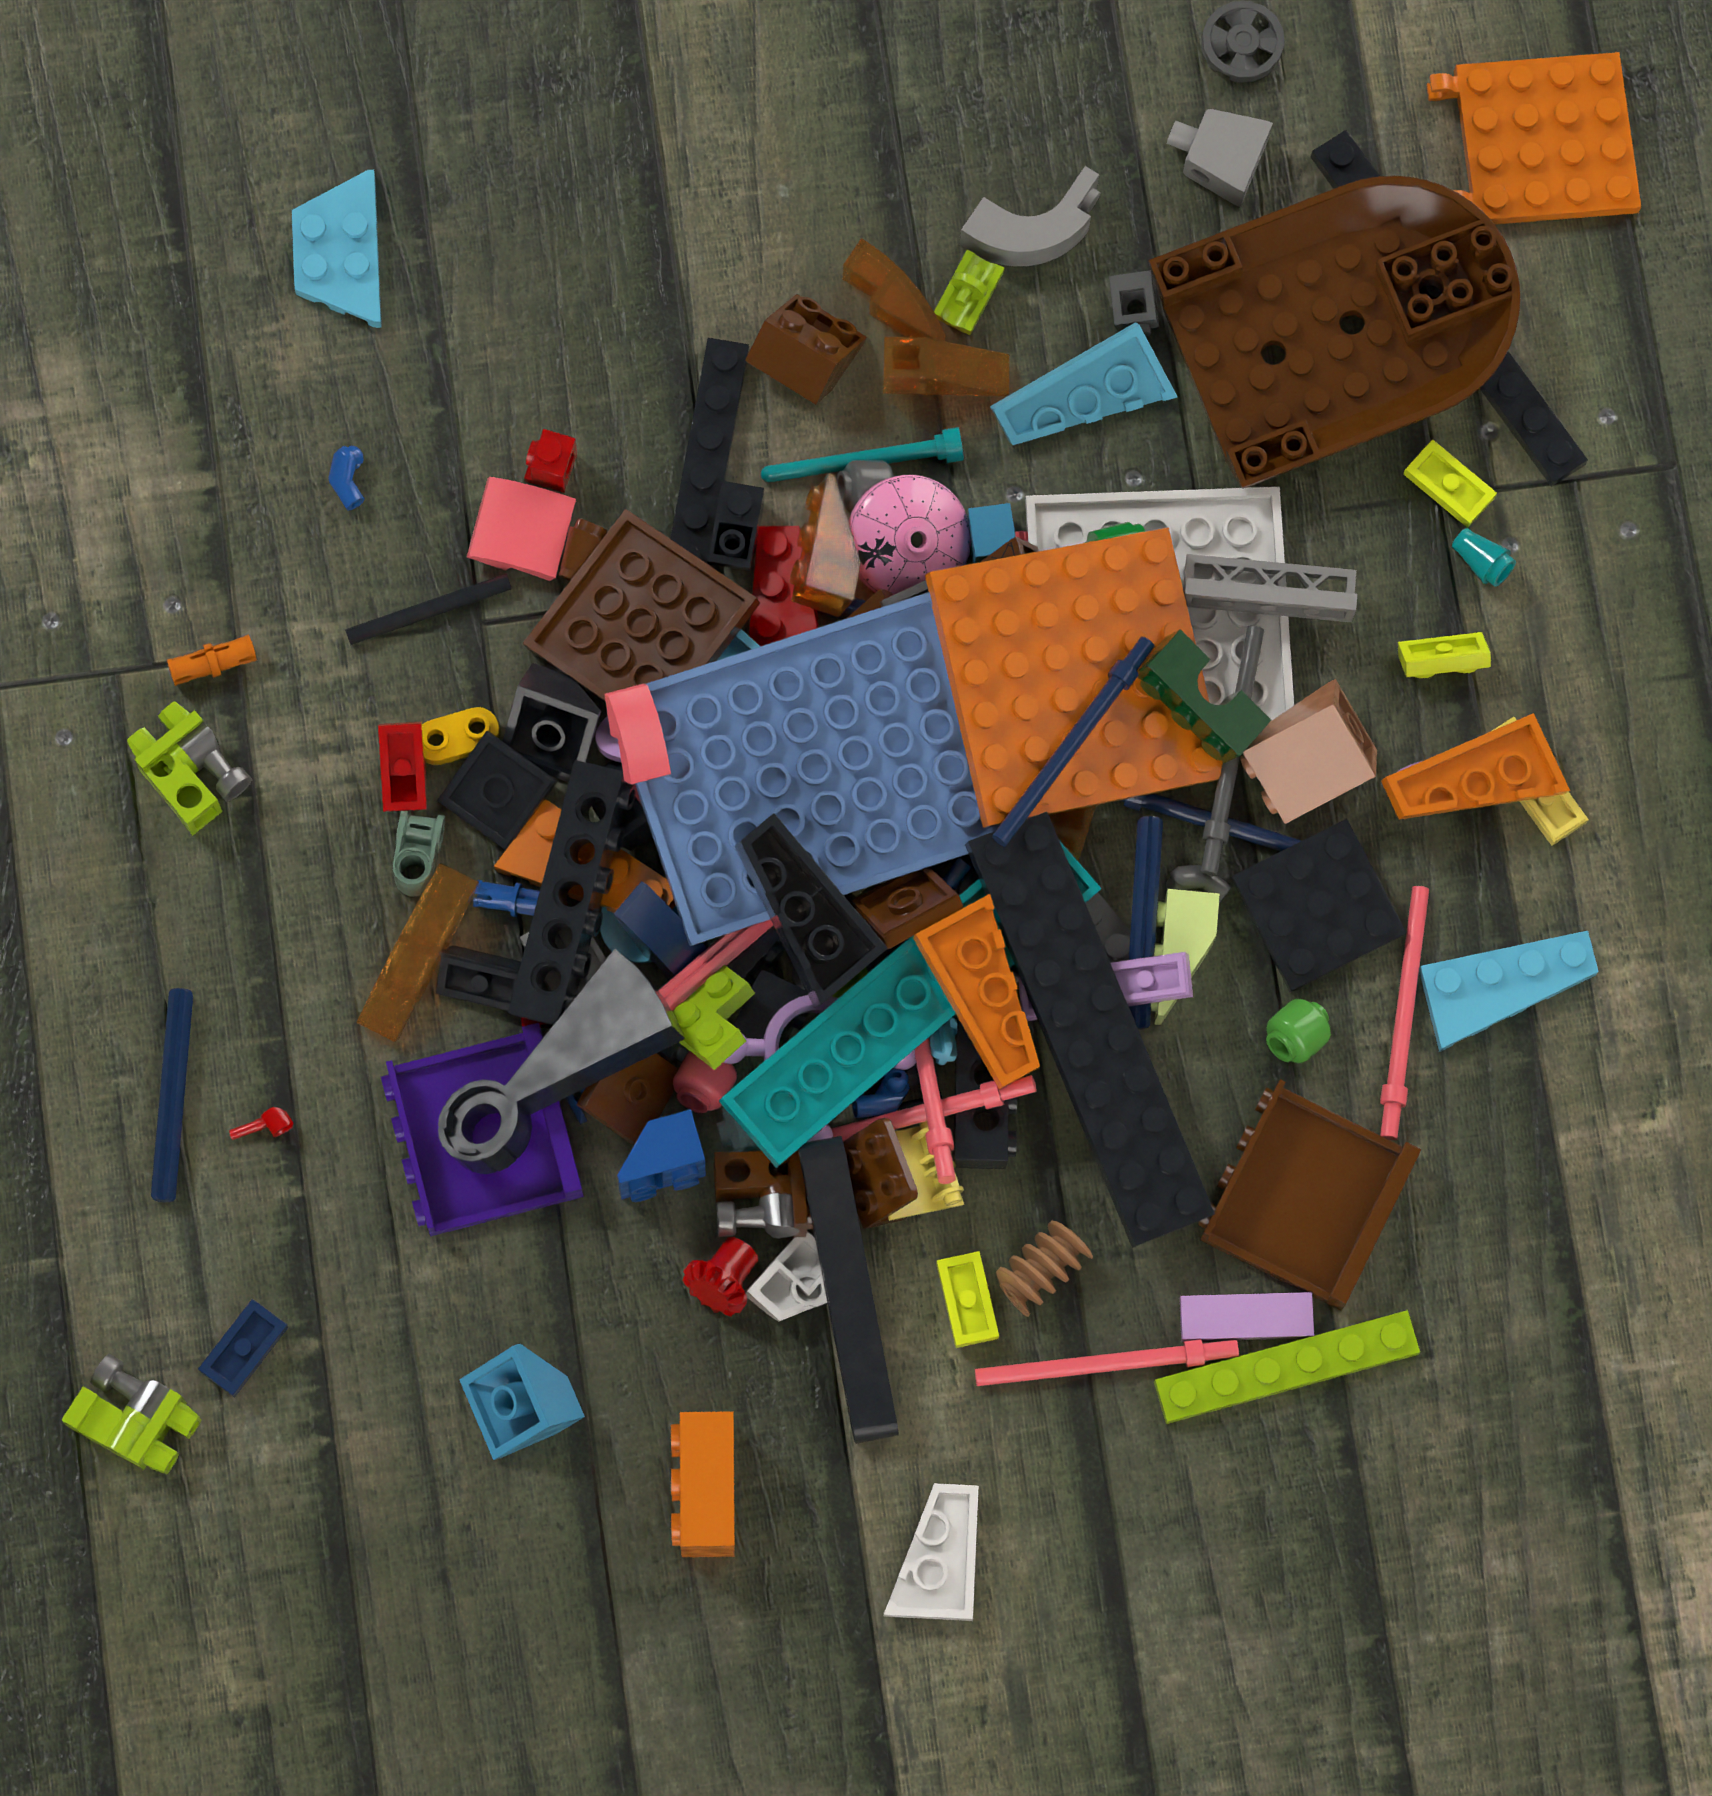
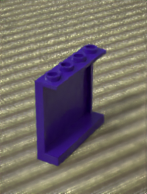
[380,1023,583,1237]

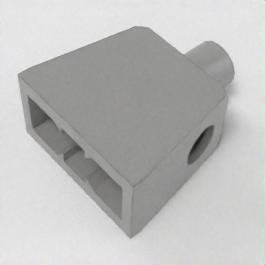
[1167,109,1273,207]

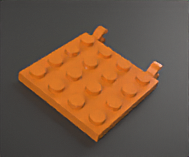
[1426,52,1641,225]

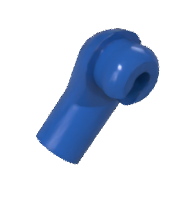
[328,446,365,511]
[852,1069,910,1118]

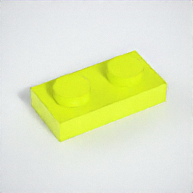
[1403,439,1497,528]
[1398,632,1491,678]
[936,1251,999,1348]

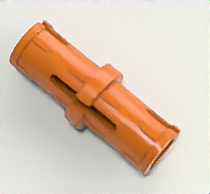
[167,634,257,686]

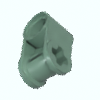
[393,810,445,897]

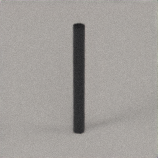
[345,574,512,645]

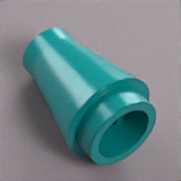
[1452,528,1516,587]

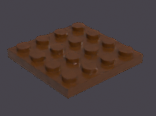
[523,509,760,703]

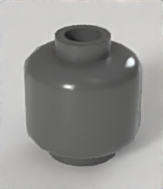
[836,460,898,514]

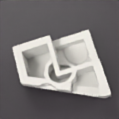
[745,1231,827,1322]

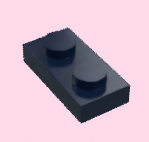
[198,1299,289,1398]

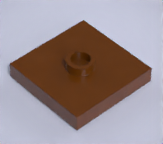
[850,867,964,949]
[576,1053,678,1146]

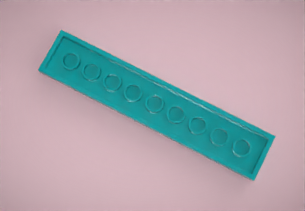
[719,840,1101,1168]

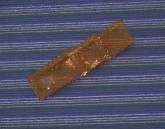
[356,863,479,1042]

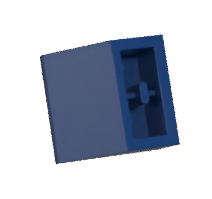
[617,1109,706,1202]

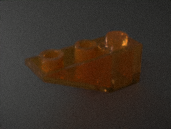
[883,337,1009,396]
[789,473,861,617]

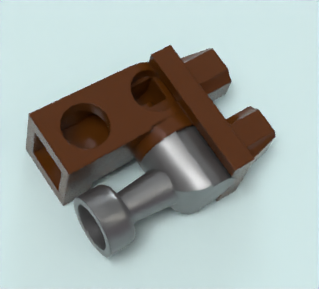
[713,1150,813,1239]

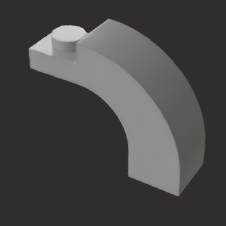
[959,166,1101,266]

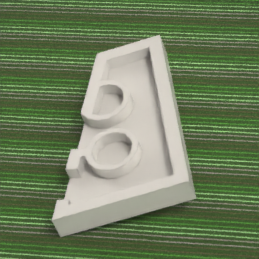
[883,1483,979,1621]

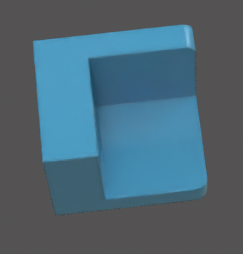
[967,503,1015,564]

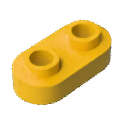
[422,707,499,765]

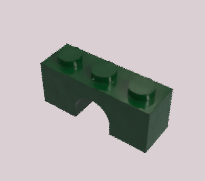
[1137,629,1271,763]

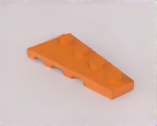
[1381,713,1570,820]
[494,799,676,913]
[912,894,1040,1090]

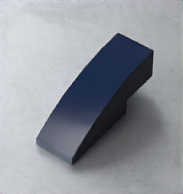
[614,881,707,981]

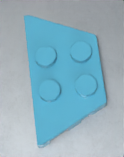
[292,170,381,328]

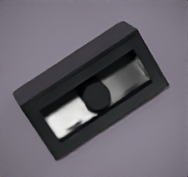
[436,945,521,1011]

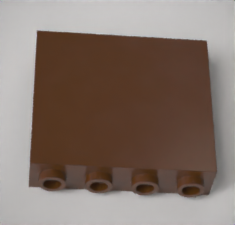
[1198,1079,1422,1311]

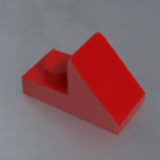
[378,722,427,812]

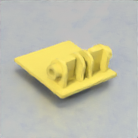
[888,1121,964,1221]

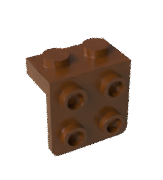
[843,1118,918,1229]

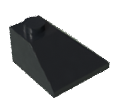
[503,663,601,782]

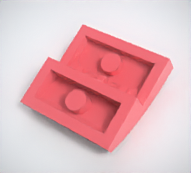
[467,477,576,581]

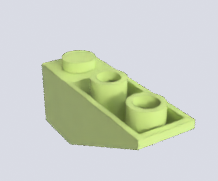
[1151,889,1220,1025]

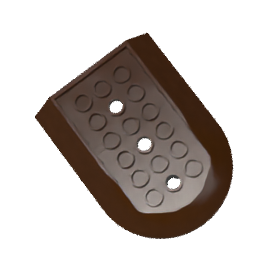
[1149,176,1520,489]

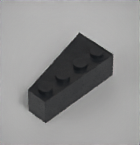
[735,813,887,1008]

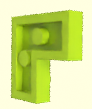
[673,965,755,1070]

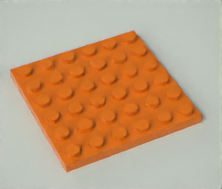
[925,527,1223,828]

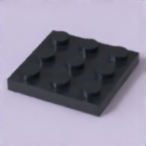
[1231,819,1406,993]

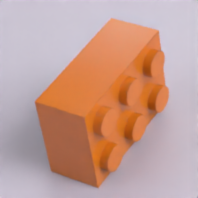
[671,1412,735,1557]

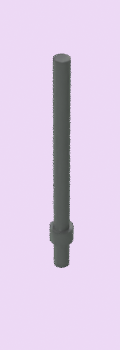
[1200,626,1264,876]

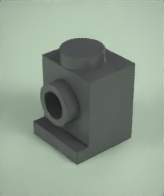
[1109,270,1159,337]

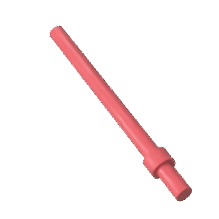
[1380,886,1429,1140]
[915,1038,956,1184]
[831,1075,1037,1141]
[975,1339,1239,1386]

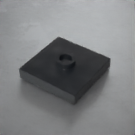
[437,731,558,850]

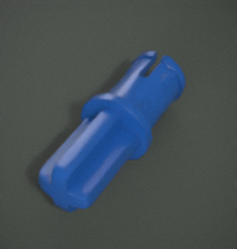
[473,880,540,917]

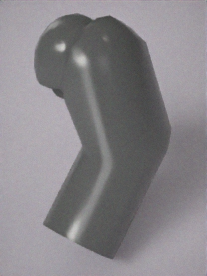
[1166,864,1233,903]

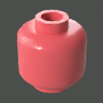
[673,1051,737,1113]

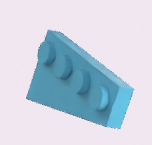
[990,322,1177,445]
[1419,931,1599,1052]

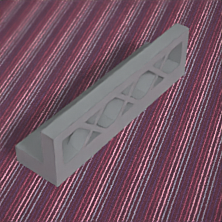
[1183,554,1357,622]

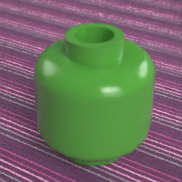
[1266,999,1331,1063]

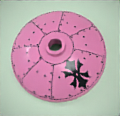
[846,475,971,595]

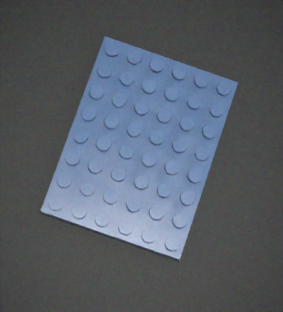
[635,592,1000,946]

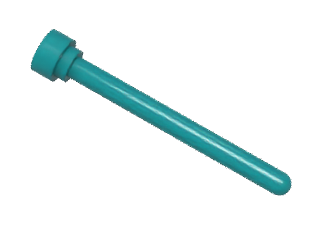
[761,427,964,483]

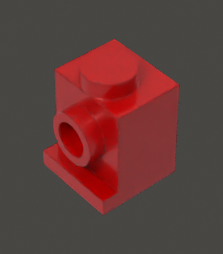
[524,429,577,493]

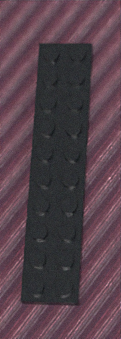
[965,812,1215,1248]

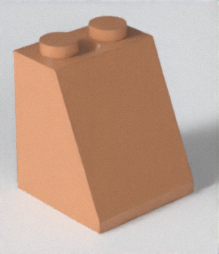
[1240,679,1377,824]

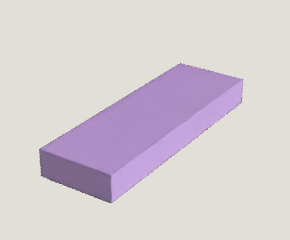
[1179,1292,1314,1342]

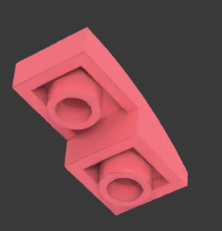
[604,684,671,785]

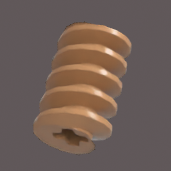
[996,1221,1093,1317]

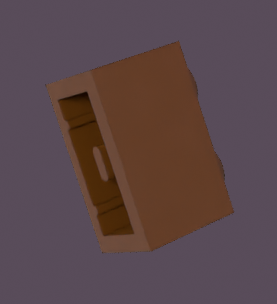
[745,294,867,405]

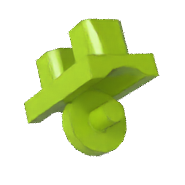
[933,250,1005,335]

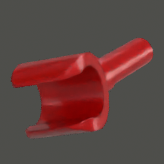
[229,1107,294,1140]

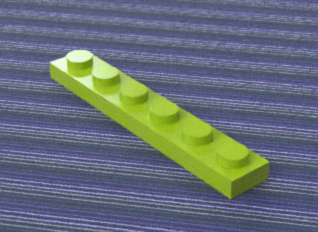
[1154,1310,1420,1424]

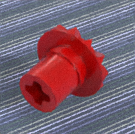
[682,1237,758,1316]

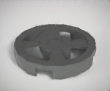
[1201,1,1285,83]

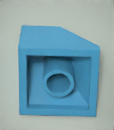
[459,1344,585,1460]

